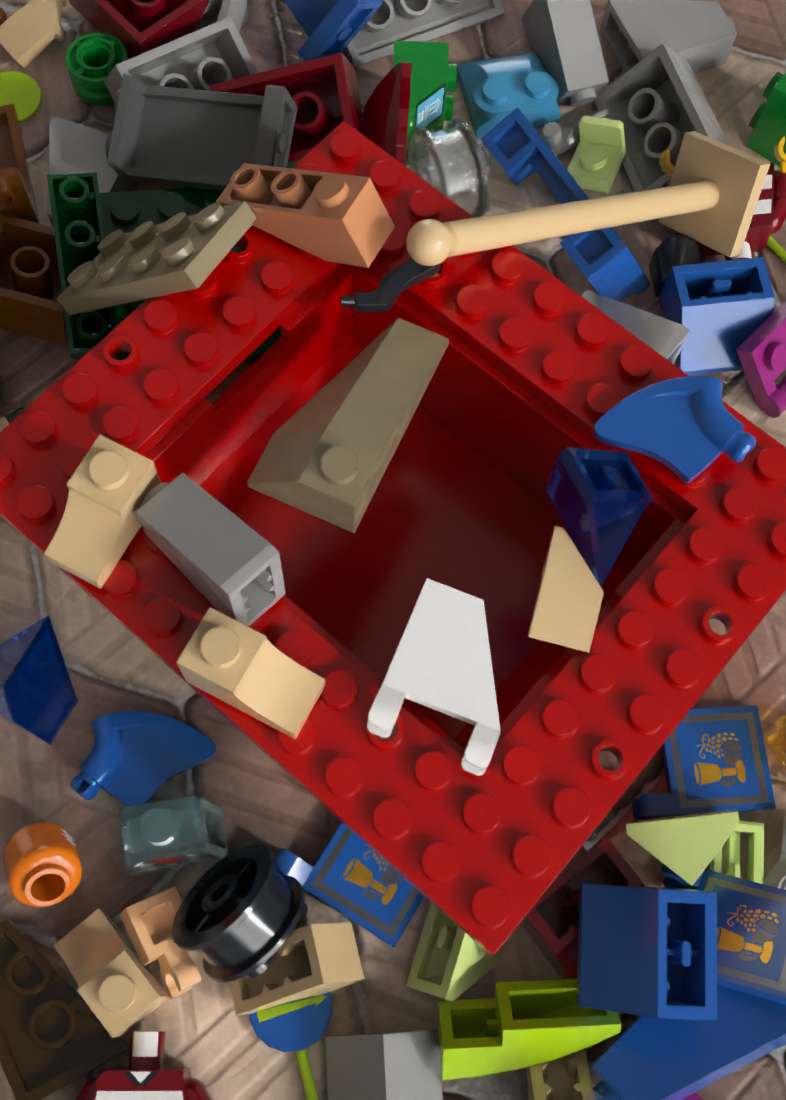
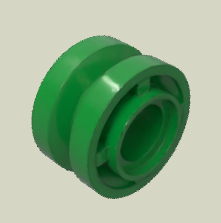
[65,33,128,106]

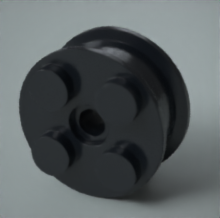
[172,844,308,983]

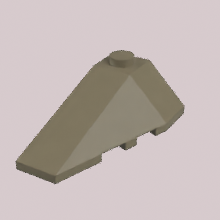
[247,318,449,533]

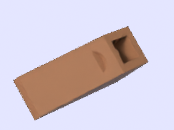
[216,163,395,268]

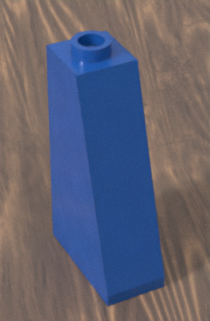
[590,985,786,1100]

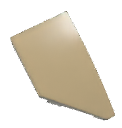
[0,0,67,69]
[528,526,604,652]

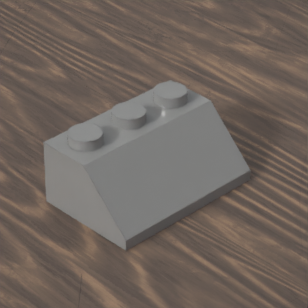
[104,16,258,100]
[594,43,729,192]

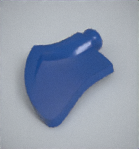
[593,376,756,484]
[70,711,216,813]

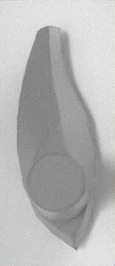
[543,108,609,156]

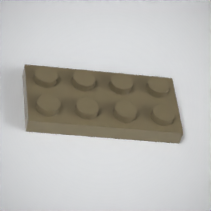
[57,201,257,315]

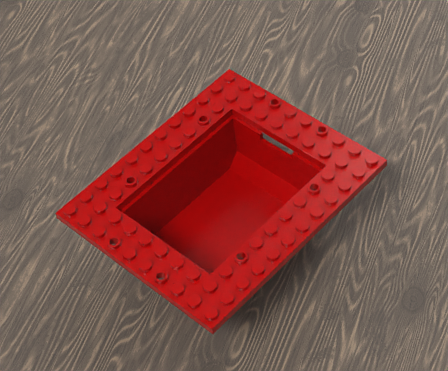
[0,121,786,956]

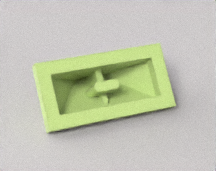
[626,810,740,886]
[406,902,503,1002]

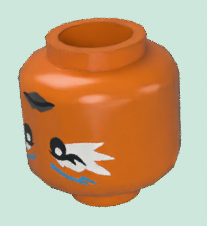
[3,822,83,907]

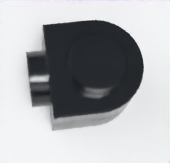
[648,235,703,297]

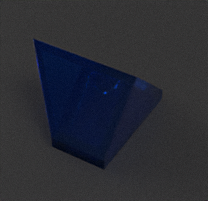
[546,447,654,587]
[0,615,79,745]

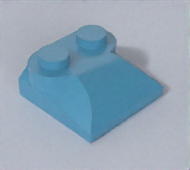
[457,52,561,139]

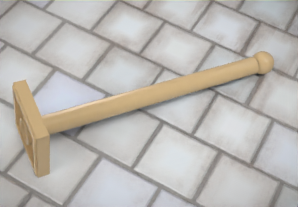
[406,131,770,266]

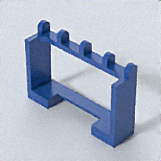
[481,107,651,302]

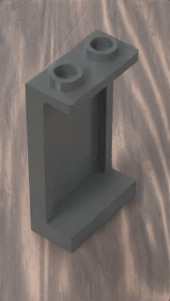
[106,73,298,191]

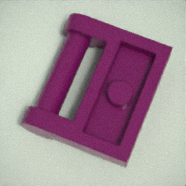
[737,300,786,418]

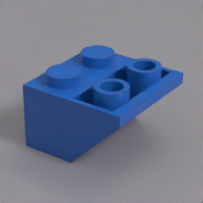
[659,257,775,376]
[577,883,717,1020]

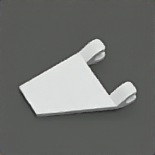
[367,578,501,776]

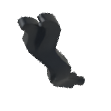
[340,257,442,312]

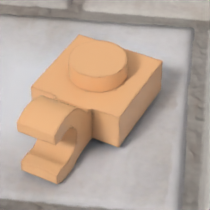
[120,886,201,999]

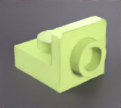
[567,115,626,193]

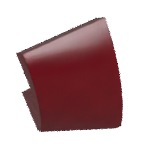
[361,62,412,165]

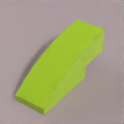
[438,978,621,1080]

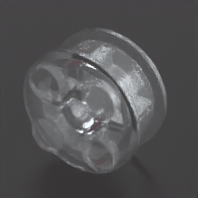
[408,118,491,217]

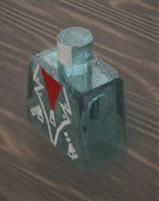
[120,796,228,876]

